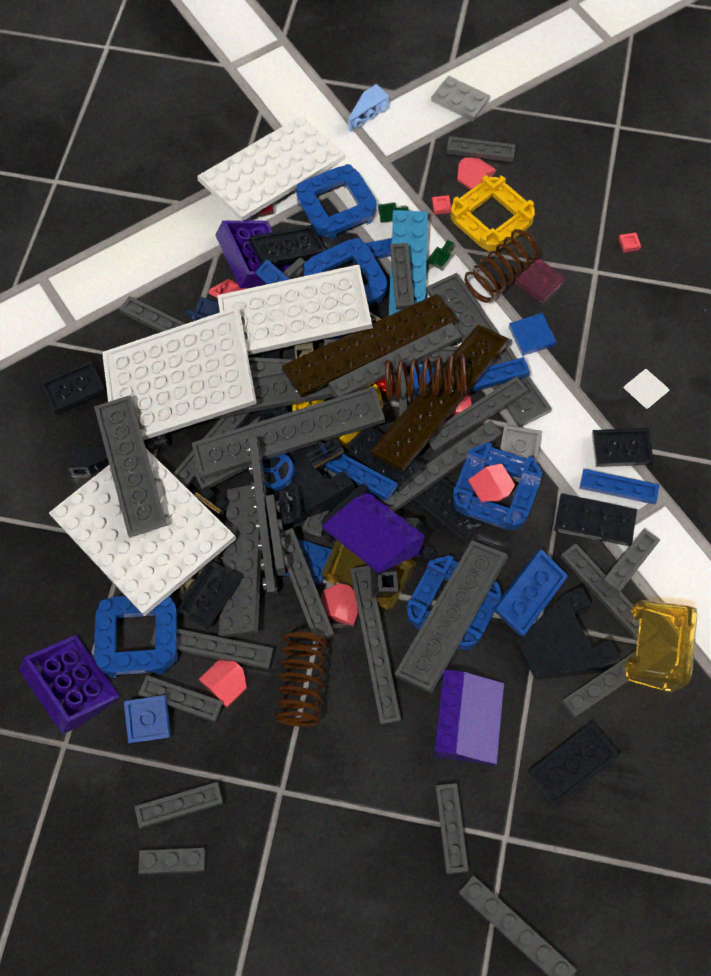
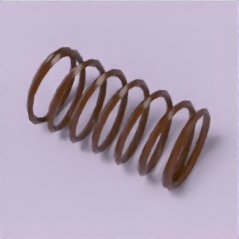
[464,229,540,303]
[385,354,467,401]
[274,631,327,727]

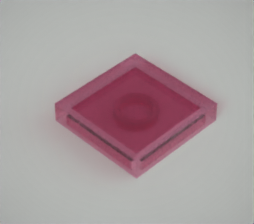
[515,258,566,303]

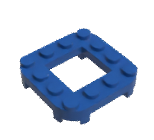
[296,164,377,239]
[304,238,387,305]
[453,443,542,530]
[407,555,501,650]
[94,596,178,678]

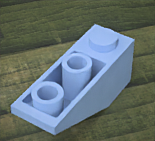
[348,84,389,132]

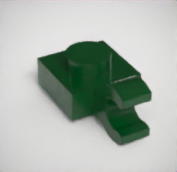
[378,202,409,222]
[428,240,454,271]

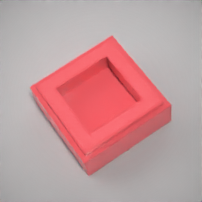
[432,196,451,215]
[618,233,641,253]

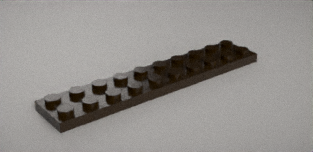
[282,294,457,398]
[371,324,509,472]

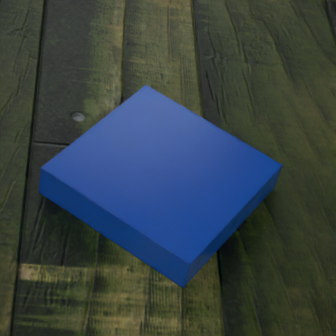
[509,313,556,356]
[124,695,171,743]

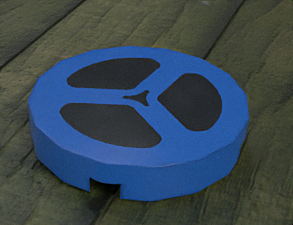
[262,454,296,490]

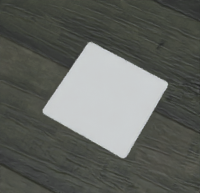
[623,369,669,409]

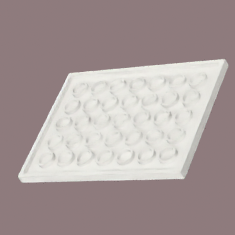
[102,307,257,440]
[49,449,236,616]

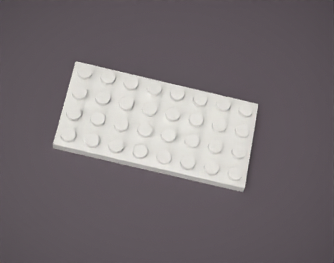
[198,116,345,221]
[217,265,373,355]

